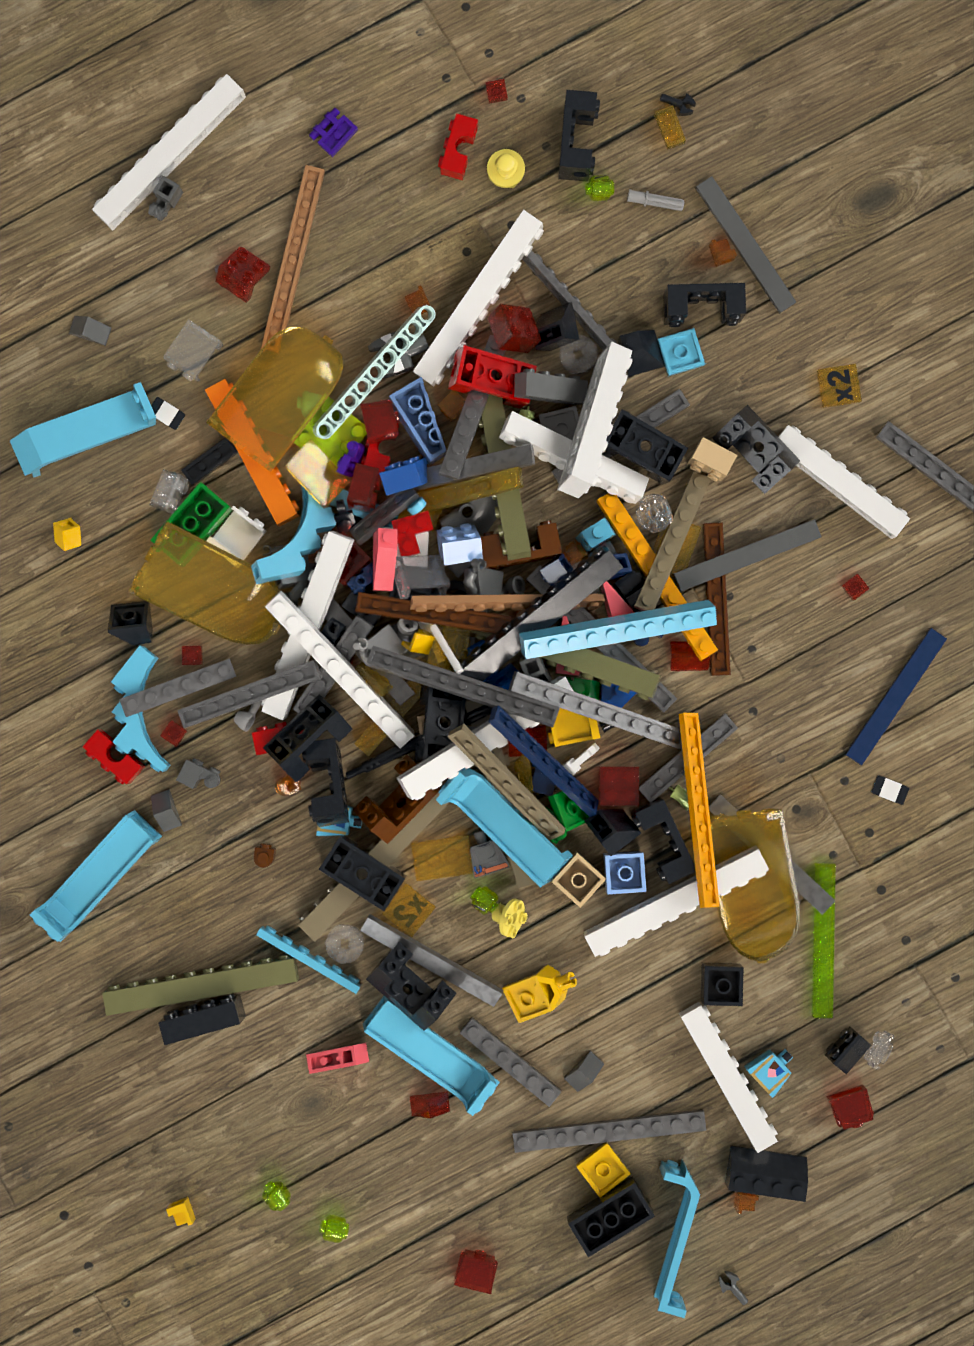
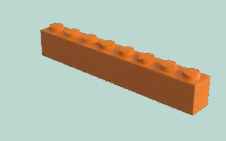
[205,379,300,527]

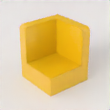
[53,518,81,551]
[401,629,435,655]
[166,1197,196,1226]

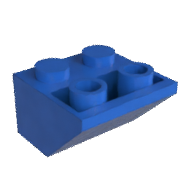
[379,456,427,496]

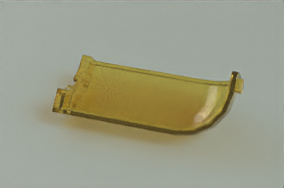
[206,327,343,472]
[128,521,280,645]
[710,809,800,963]

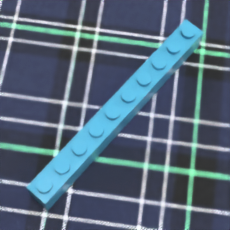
[519,600,717,659]

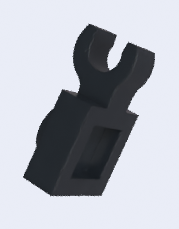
[334,499,356,534]

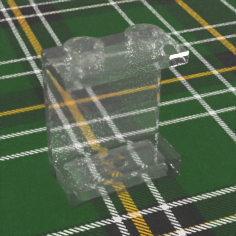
[163,319,223,382]
[394,555,450,599]

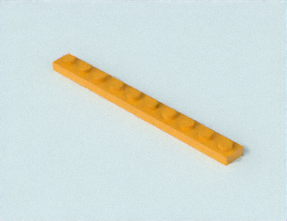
[596,493,718,661]
[679,713,720,908]

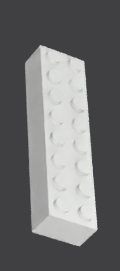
[557,342,632,498]

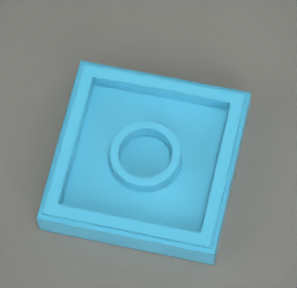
[657,328,705,376]

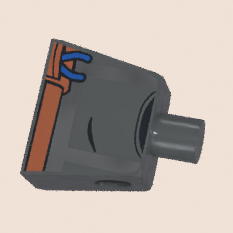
[470,830,510,878]

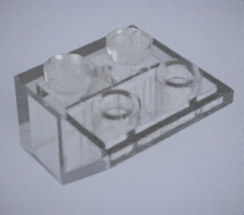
[149,469,189,515]

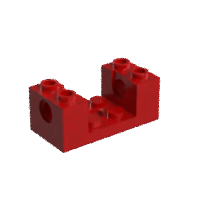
[448,345,537,409]

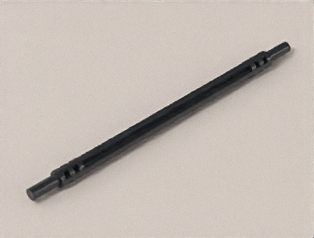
[346,691,519,779]

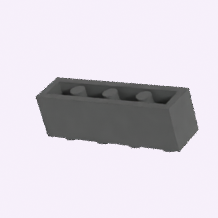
[514,369,588,405]

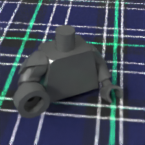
[263,544,317,607]
[463,558,525,613]

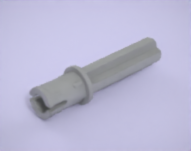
[627,189,684,211]

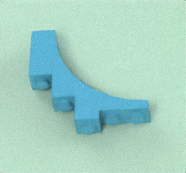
[251,472,336,584]
[111,646,171,772]

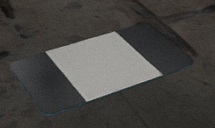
[151,397,185,430]
[871,775,909,805]

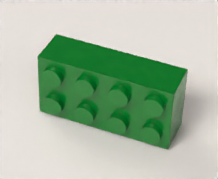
[150,482,233,567]

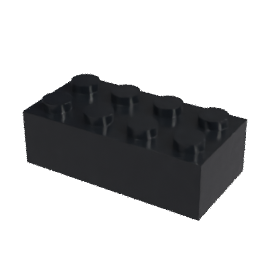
[158,993,246,1045]
[567,1176,655,1257]

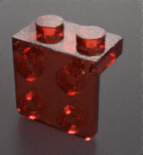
[215,247,270,303]

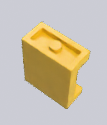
[548,708,600,747]

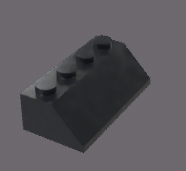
[725,1145,808,1202]

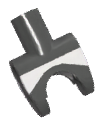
[368,331,429,378]

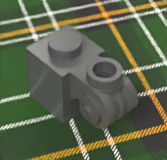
[148,175,184,221]
[176,758,221,789]

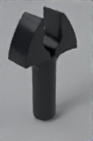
[660,93,696,116]

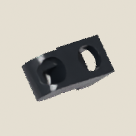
[321,617,346,647]

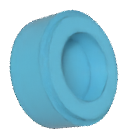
[407,497,427,515]

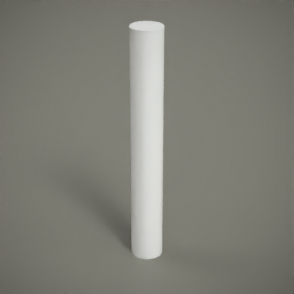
[430,624,464,674]

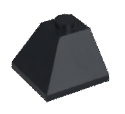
[618,330,665,377]
[108,601,153,645]

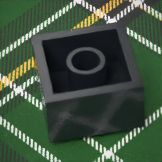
[701,962,744,1006]

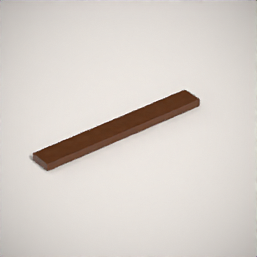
[703,522,731,676]
[355,592,512,634]

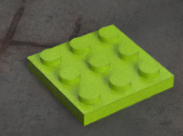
[290,394,370,475]

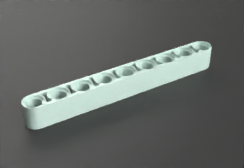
[313,305,435,439]

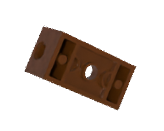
[481,520,562,570]
[353,754,441,844]

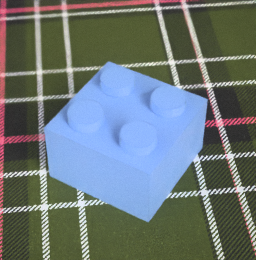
[436,523,483,565]
[603,851,646,894]

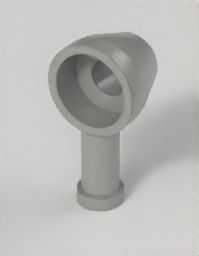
[234,701,262,732]

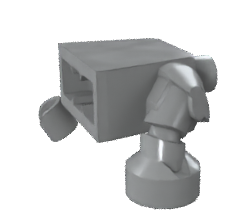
[353,619,418,665]

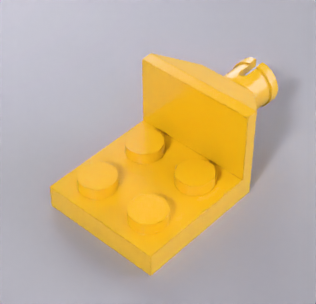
[502,965,577,1023]

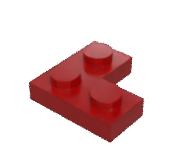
[391,511,434,559]

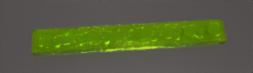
[812,863,836,1018]

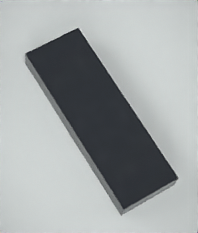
[181,436,238,486]

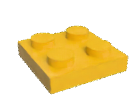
[576,1142,630,1198]

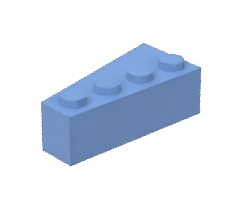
[388,377,446,466]

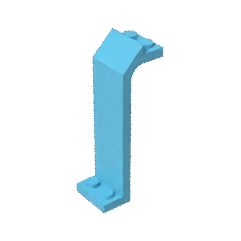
[10,382,156,478]
[436,767,573,888]
[30,810,162,942]
[363,996,500,1116]
[654,1160,700,1318]

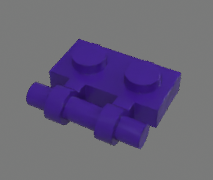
[309,107,358,158]
[336,441,366,478]

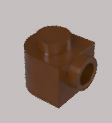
[254,843,276,868]

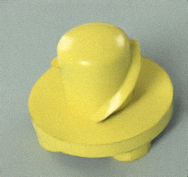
[487,149,525,188]
[492,899,528,938]

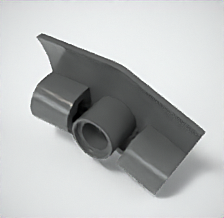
[439,483,498,536]

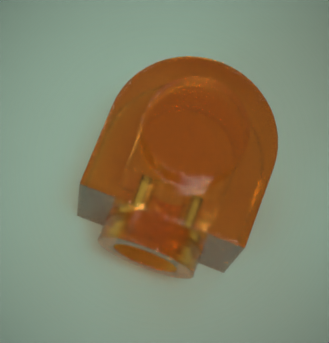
[563,541,588,566]
[275,774,302,796]

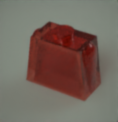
[360,399,400,445]
[827,1084,874,1130]
[454,1249,498,1294]

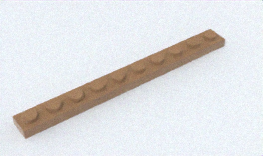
[261,165,325,355]
[410,594,605,612]

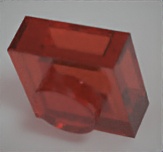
[486,79,508,104]
[841,574,870,601]
[182,646,203,665]
[160,720,188,747]

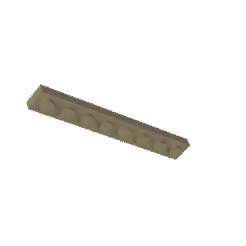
[634,471,711,611]
[448,724,565,841]

